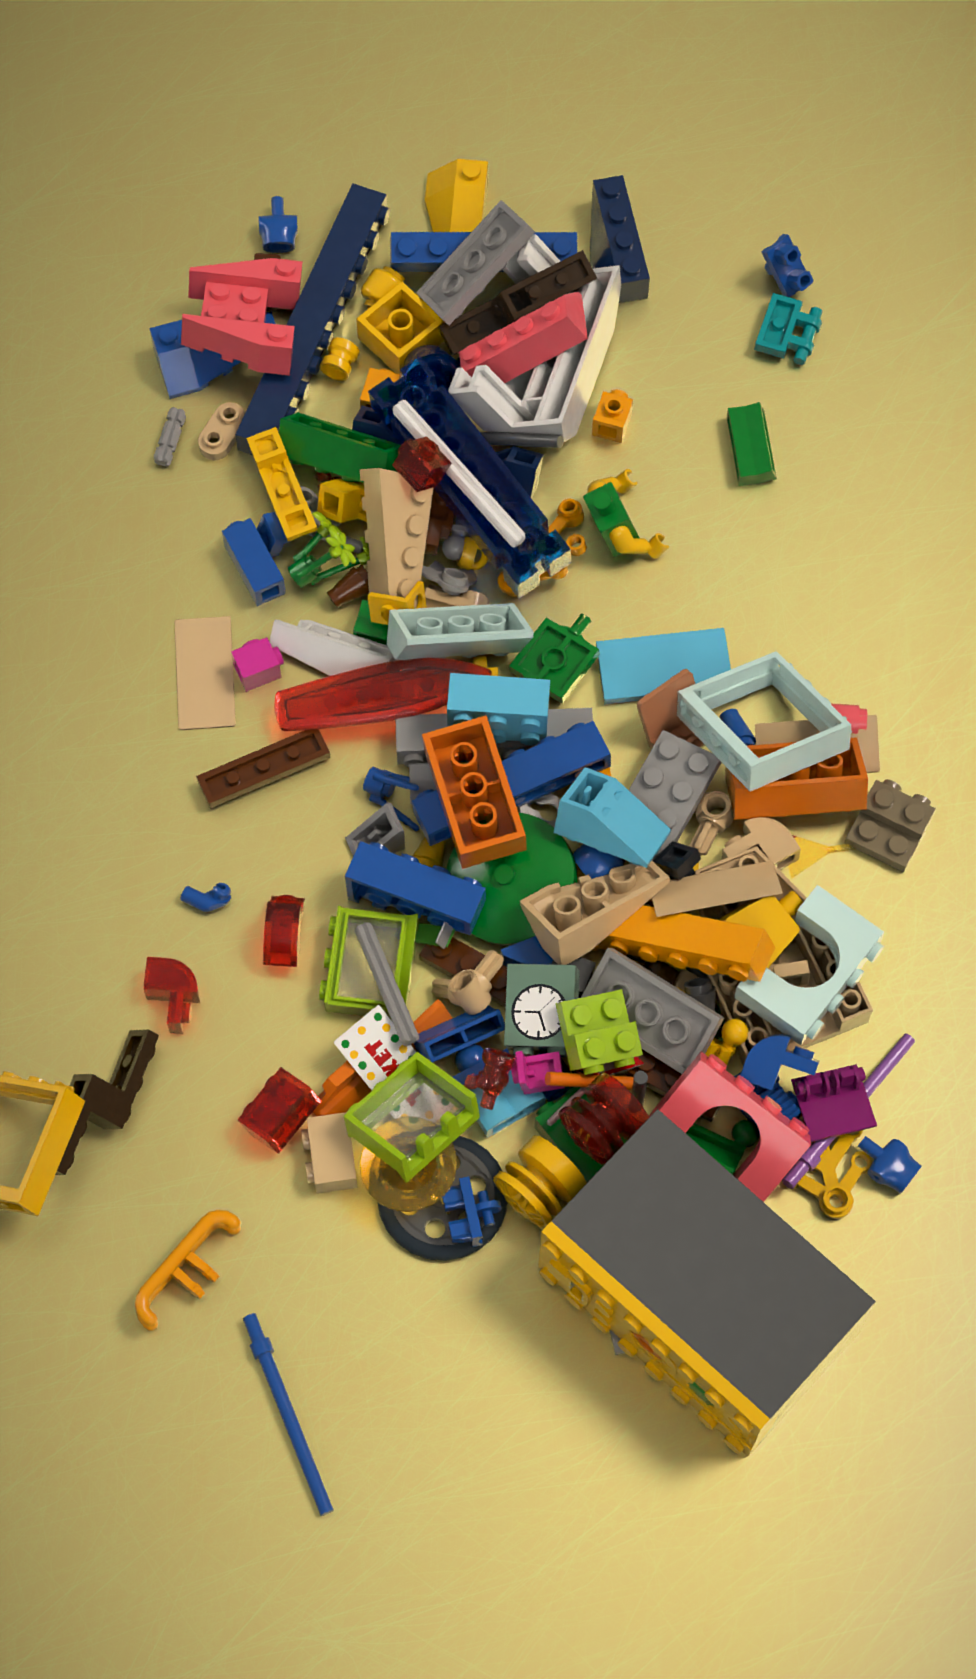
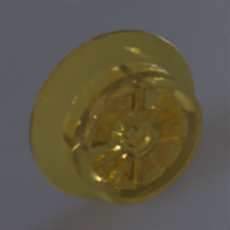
[360,1117,457,1212]

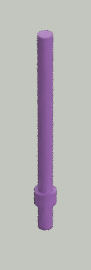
[782,1033,915,1189]

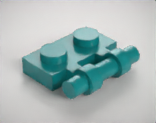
[754,293,823,365]

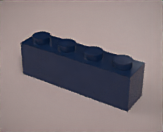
[590,175,650,304]

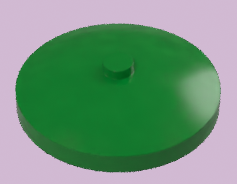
[446,813,577,946]

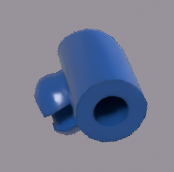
[180,883,231,912]

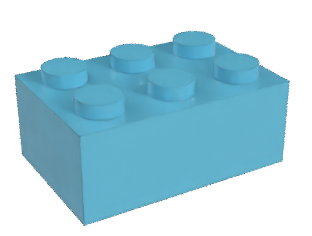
[447,673,550,746]

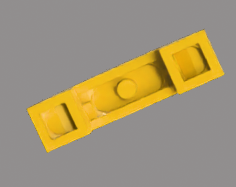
[246,427,318,541]

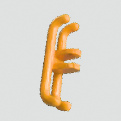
[135,1210,241,1331]

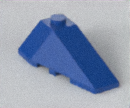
[149,312,275,399]

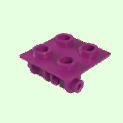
[791,1064,877,1142]

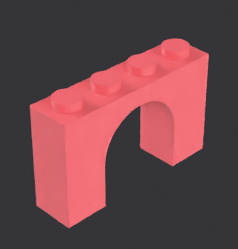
[649,1051,811,1202]

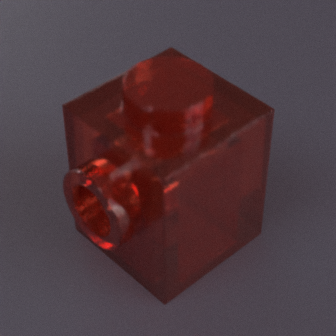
[392,436,452,492]

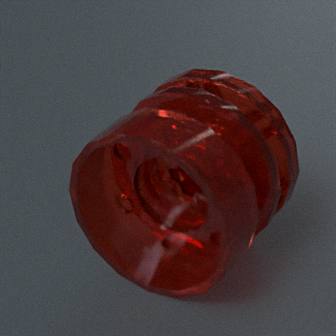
[558,1073,649,1166]

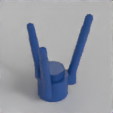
[363,767,419,831]

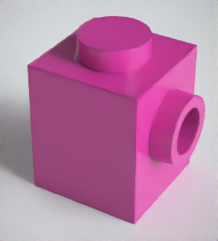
[231,637,284,692]

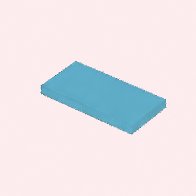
[596,628,731,705]

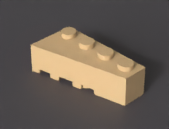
[360,468,434,608]

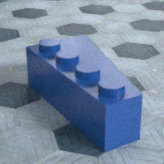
[345,841,486,935]

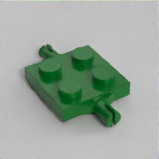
[509,613,600,704]

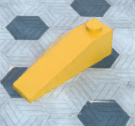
[425,159,488,232]

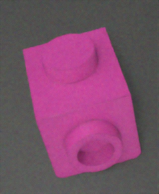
[511,1051,565,1095]

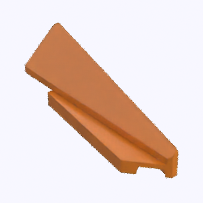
[307,999,452,1116]

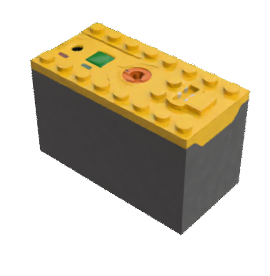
[538,1109,876,1457]

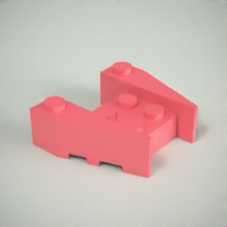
[181,258,303,376]

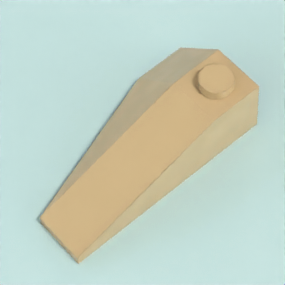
[520,861,670,965]

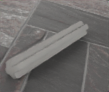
[355,922,419,1046]

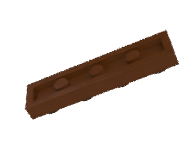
[196,725,331,809]

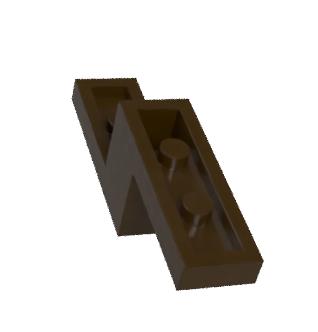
[438,250,597,356]
[55,1029,159,1175]

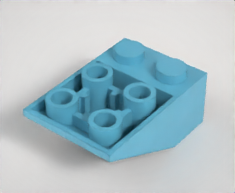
[553,767,671,868]

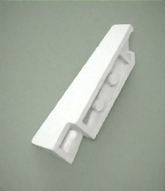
[269,620,427,714]

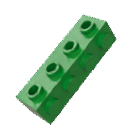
[279,412,404,483]

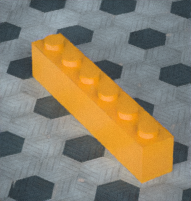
[592,905,775,982]

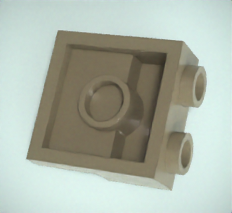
[844,779,936,872]

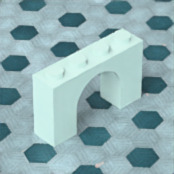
[734,885,884,1046]

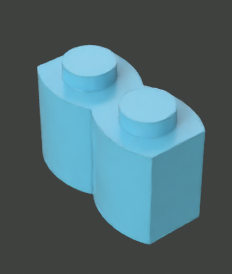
[469,1064,546,1138]

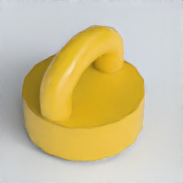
[457,537,490,570]

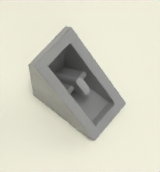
[345,803,405,856]

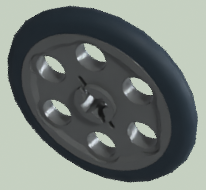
[377,1135,508,1261]

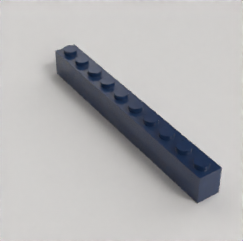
[235,183,391,455]

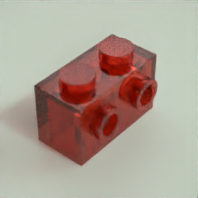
[237,1067,321,1154]

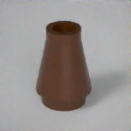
[326,565,369,608]

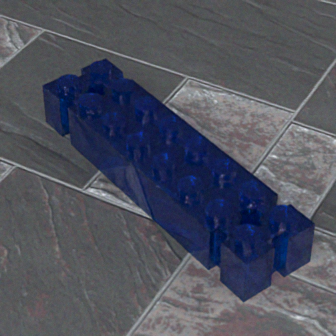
[368,356,572,599]

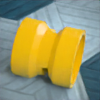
[320,337,360,381]

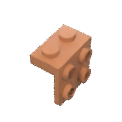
[637,669,704,749]

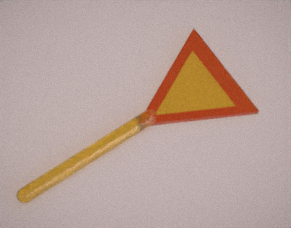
[789,835,857,879]

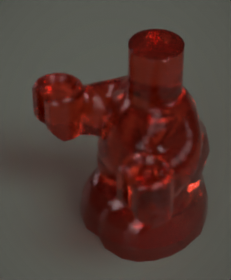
[464,1048,517,1110]

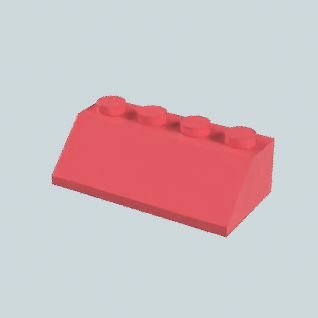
[459,292,588,383]

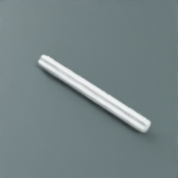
[393,400,525,547]

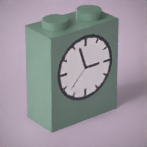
[504,964,580,1057]

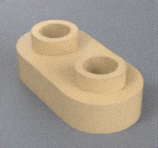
[198,402,245,460]

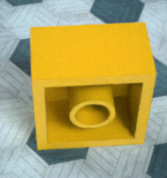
[356,282,445,377]

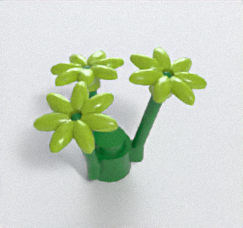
[288,511,370,588]

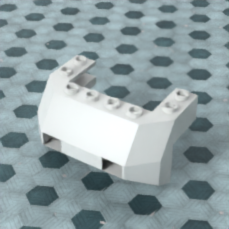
[447,234,621,442]

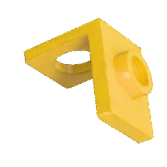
[367,581,427,625]

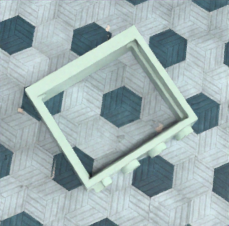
[677,651,852,791]

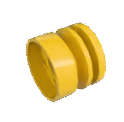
[493,1135,587,1229]

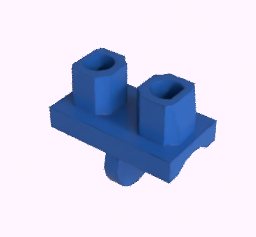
[761,234,814,297]
[442,1176,502,1247]

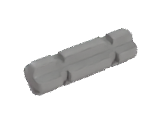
[154,407,186,467]

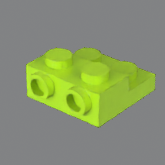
[555,989,643,1075]

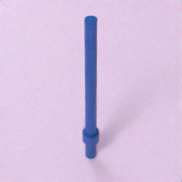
[243,1313,334,1516]

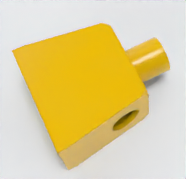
[718,890,803,968]

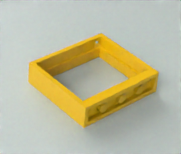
[0,1071,85,1216]

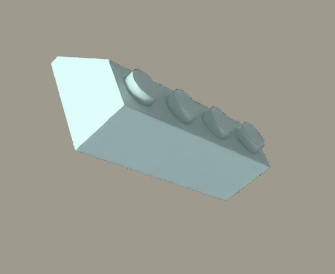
[387,603,534,662]

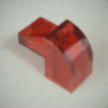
[263,895,305,967]
[143,957,200,1034]

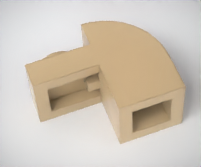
[722,817,801,870]

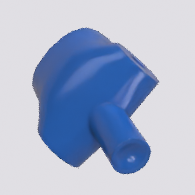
[259,196,298,253]
[857,1136,922,1194]

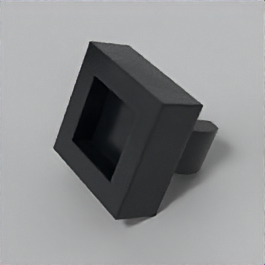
[653,841,701,880]

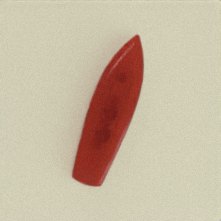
[274,658,492,732]

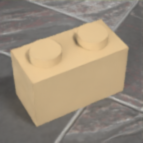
[301,1112,358,1193]

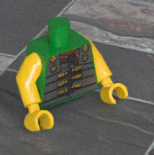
[583,469,669,559]

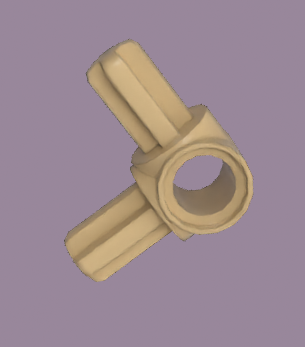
[689,791,734,856]
[431,950,504,1015]

